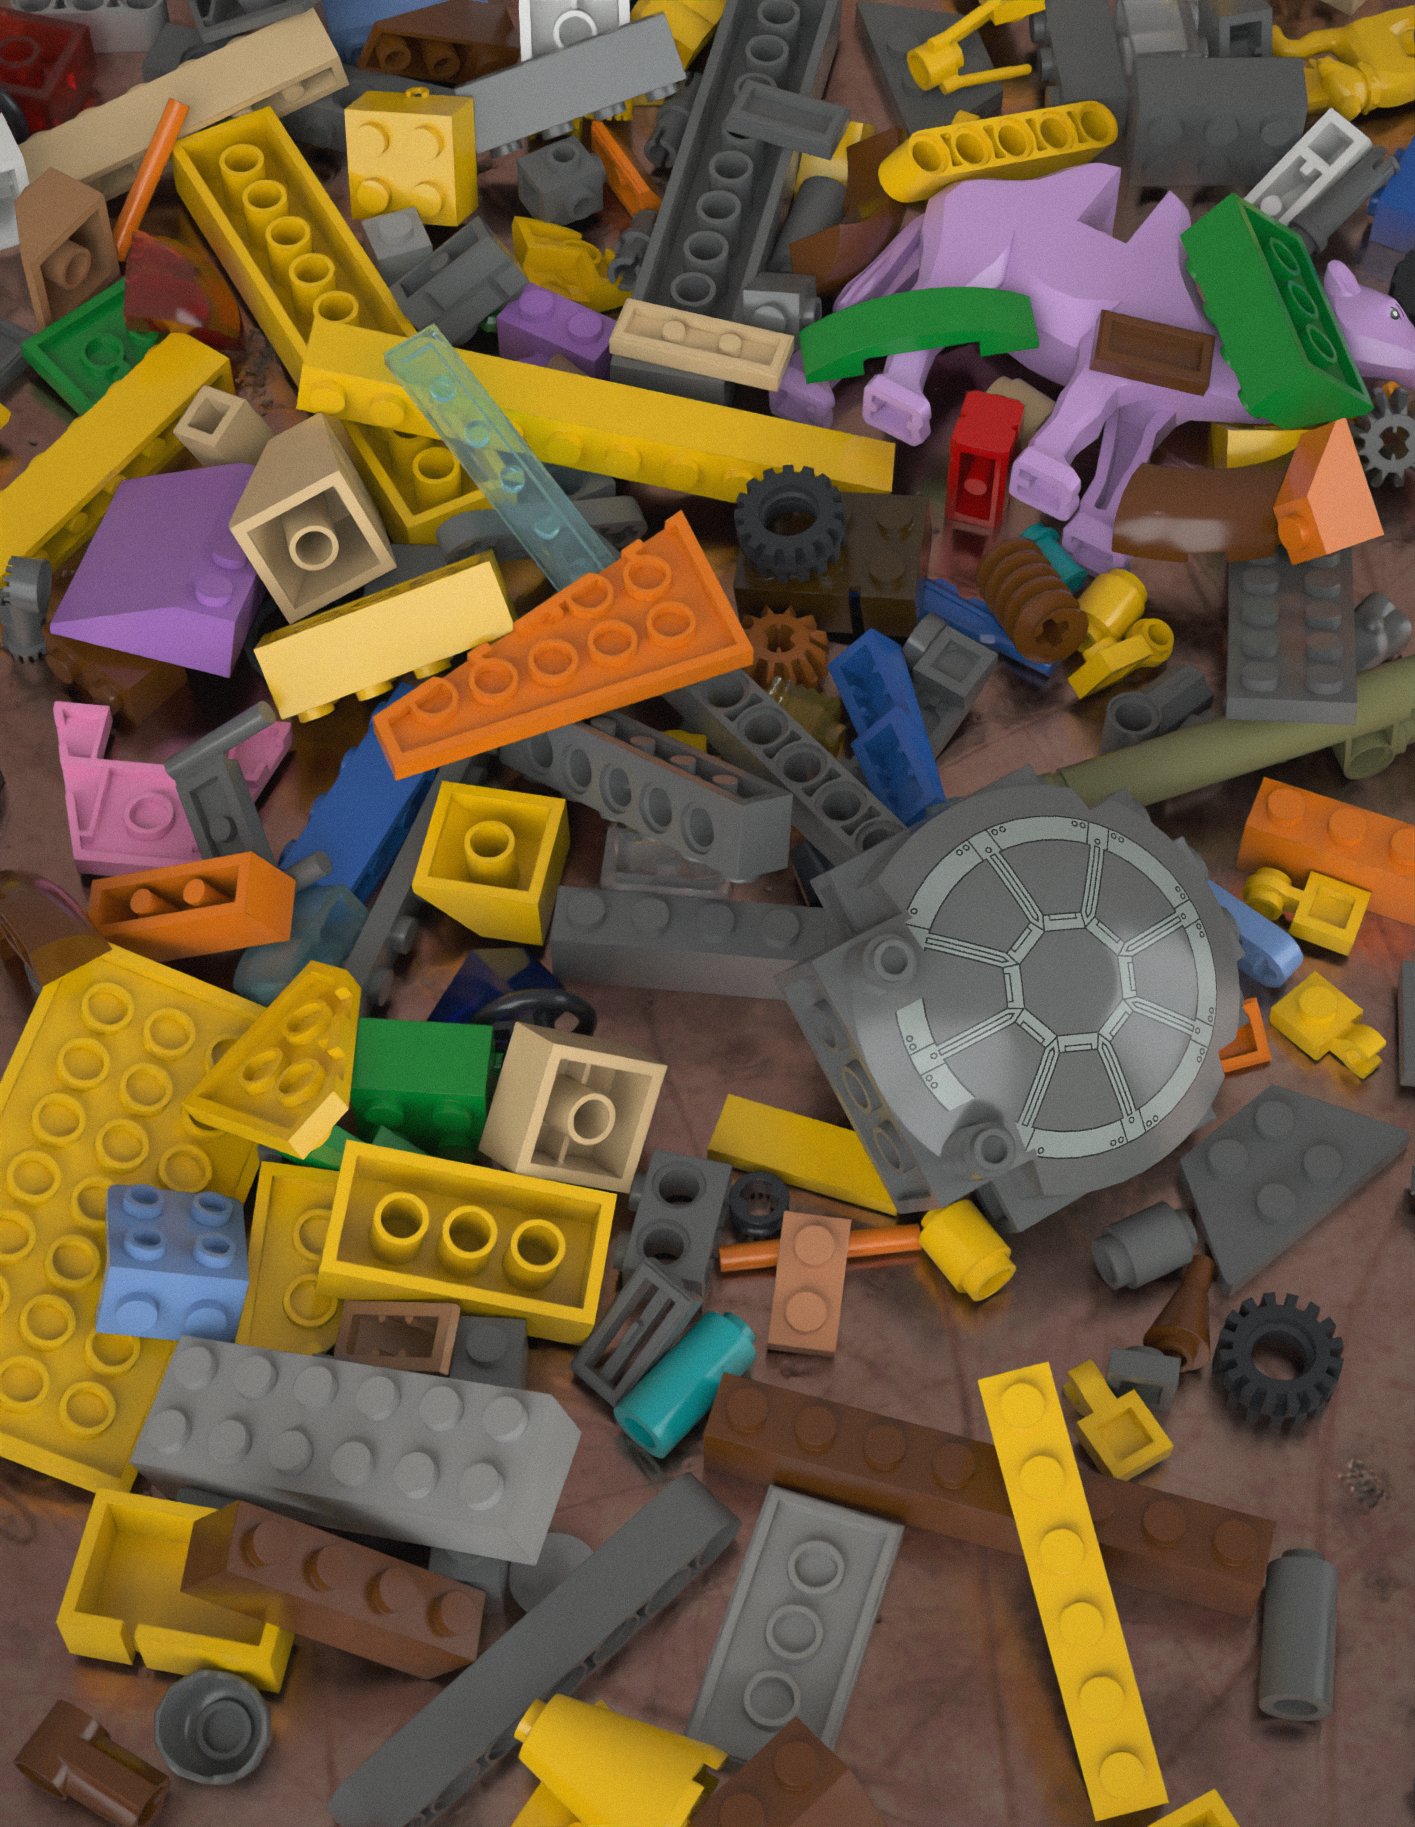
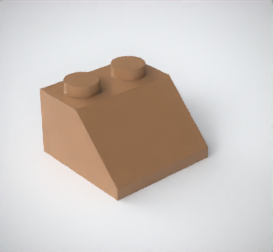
[14,166,120,332]

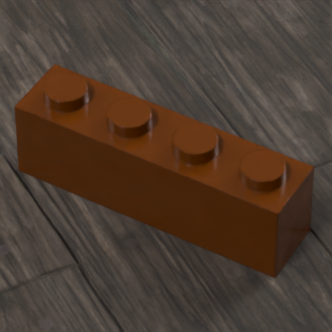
[180,1499,486,1680]

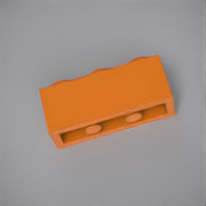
[1235,777,1415,926]
[88,851,296,963]

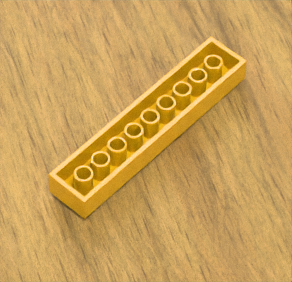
[170,106,518,546]

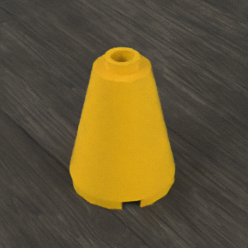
[514,1693,730,1827]

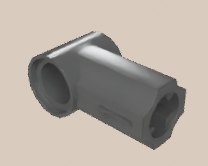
[1099,663,1214,755]

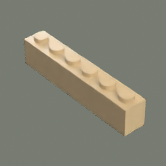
[18,7,349,202]

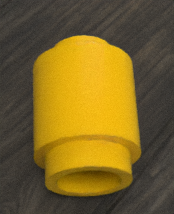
[1077,568,1147,653]
[918,1199,1016,1301]

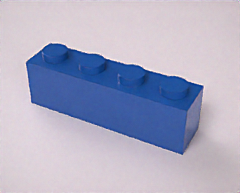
[277,682,441,930]

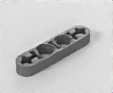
[435,496,648,564]

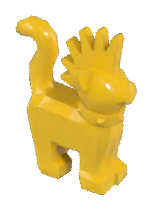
[1272,5,1415,122]

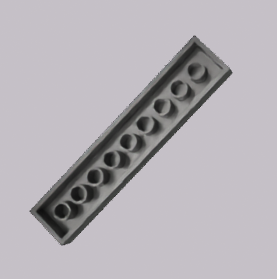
[610,0,842,407]

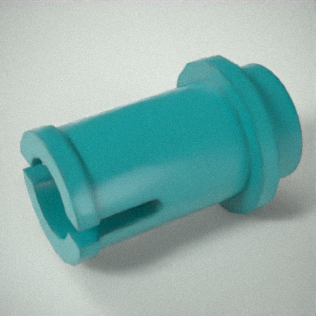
[1019,523,1088,595]

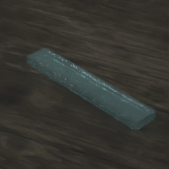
[384,323,616,592]

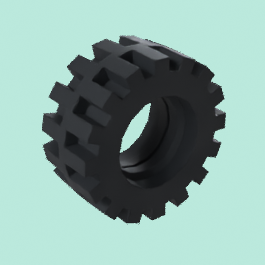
[734,465,847,583]

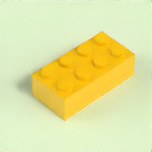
[254,548,518,723]
[314,1140,617,1346]

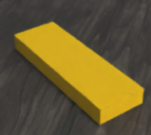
[707,1094,898,1216]

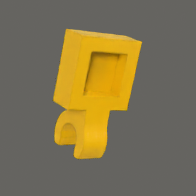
[1269,971,1386,1079]
[1062,1359,1174,1481]

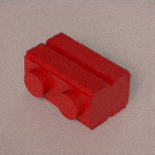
[944,390,1025,530]

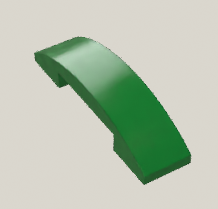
[798,287,1039,384]

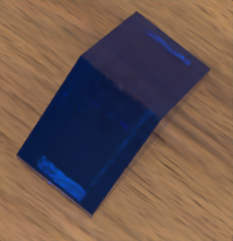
[426,947,567,1044]

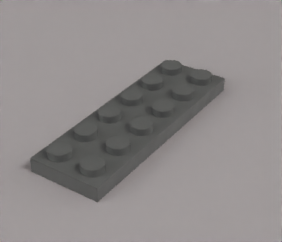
[1226,544,1357,725]

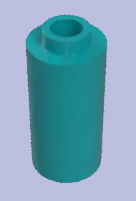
[614,1311,757,1458]

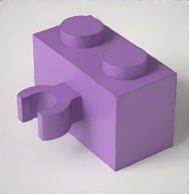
[497,282,617,381]

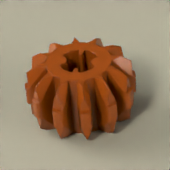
[740,605,829,709]

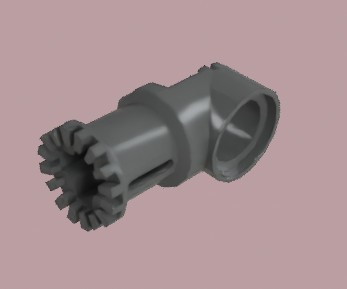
[0,556,52,660]

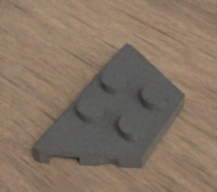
[855,1,1003,137]
[1177,1083,1411,1299]

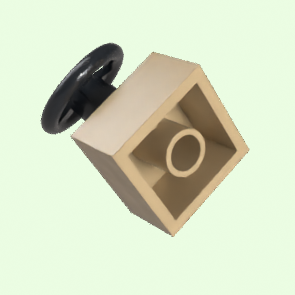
[469,989,667,1194]

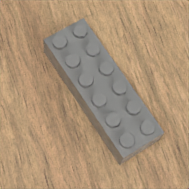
[129,1335,582,1566]

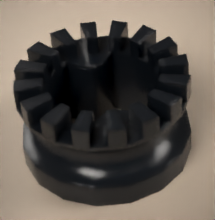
[729,1171,790,1240]

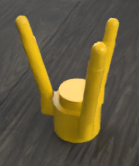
[907,0,1032,95]

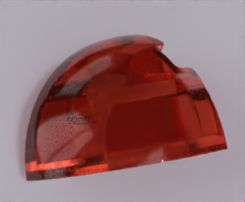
[123,229,246,351]

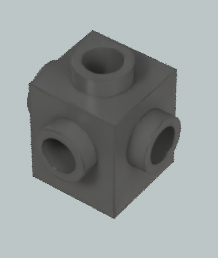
[516,135,607,226]

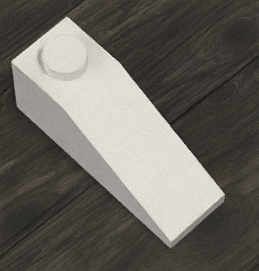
[1244,108,1382,227]

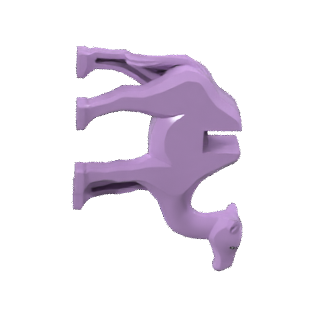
[769,163,1415,578]

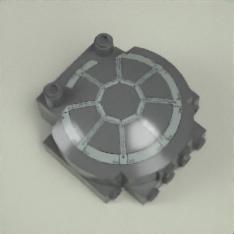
[773,763,1250,1235]

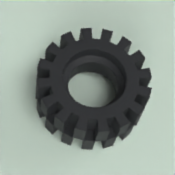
[1212,1292,1344,1429]

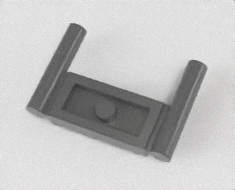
[164,701,333,894]

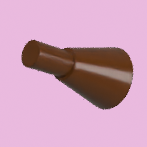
[1143,1254,1216,1372]

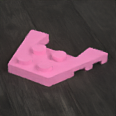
[53,701,294,876]

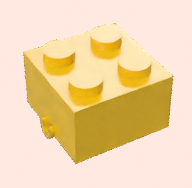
[344,87,479,227]

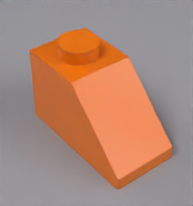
[1273,418,1384,566]

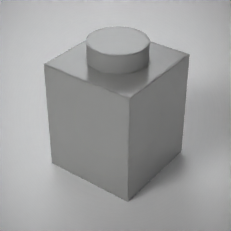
[361,206,433,290]

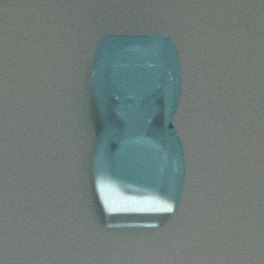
[233,884,371,1008]

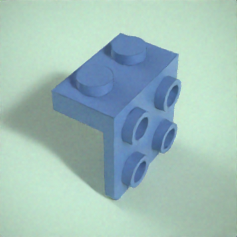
[95,1184,249,1343]

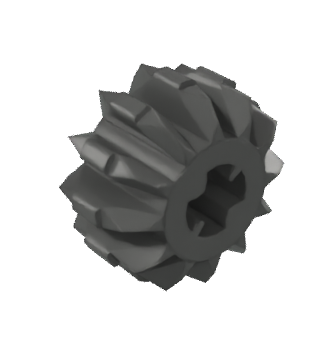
[1346,387,1415,487]

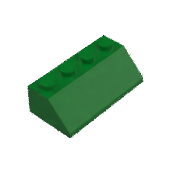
[1180,192,1375,430]

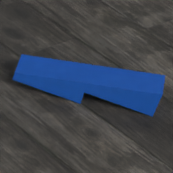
[827,628,947,828]

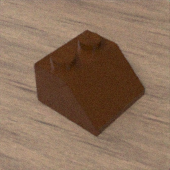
[688,1716,888,1827]

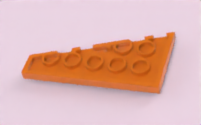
[373,510,754,781]

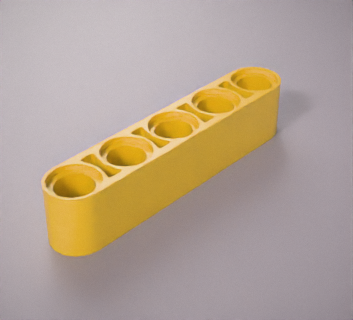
[878,101,1118,203]

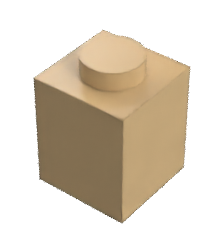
[173,385,277,468]

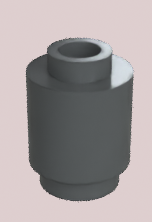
[1091,1201,1198,1290]

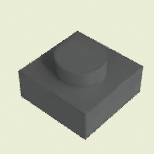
[1105,1346,1181,1413]

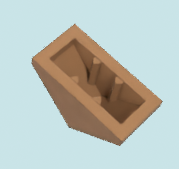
[333,1300,461,1377]

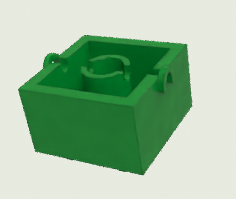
[350,1017,504,1164]

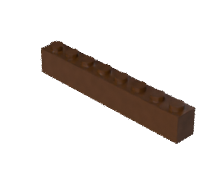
[703,1372,1277,1619]

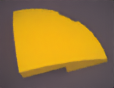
[512,216,634,312]

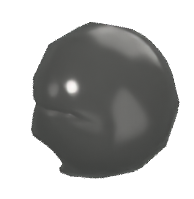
[154,1669,272,1785]

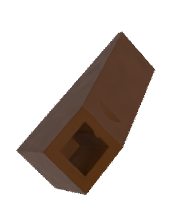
[356,0,521,84]

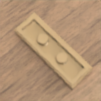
[609,298,794,392]

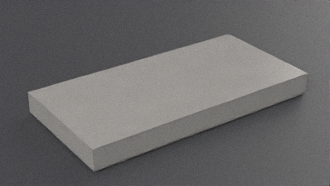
[683,1485,905,1771]

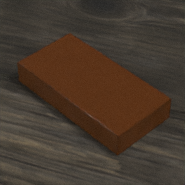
[1089,309,1216,396]

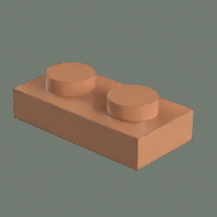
[766,1211,851,1358]

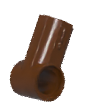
[13,1700,172,1827]

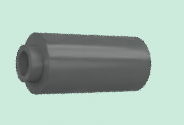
[768,176,847,274]
[1259,1548,1339,1721]

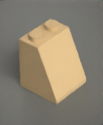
[228,412,397,624]

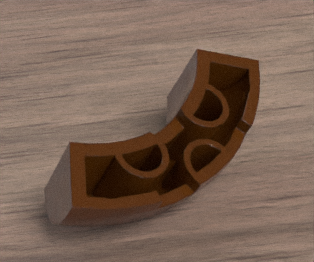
[789,126,909,298]
[1112,448,1296,563]
[0,869,112,987]

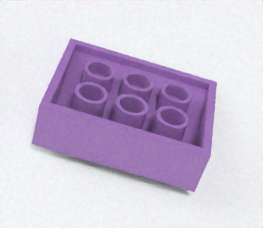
[50,462,267,678]

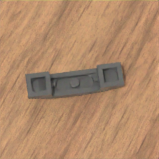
[839,625,998,792]

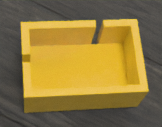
[56,1487,296,1693]

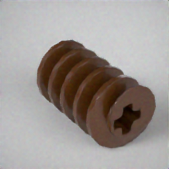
[975,537,1089,664]

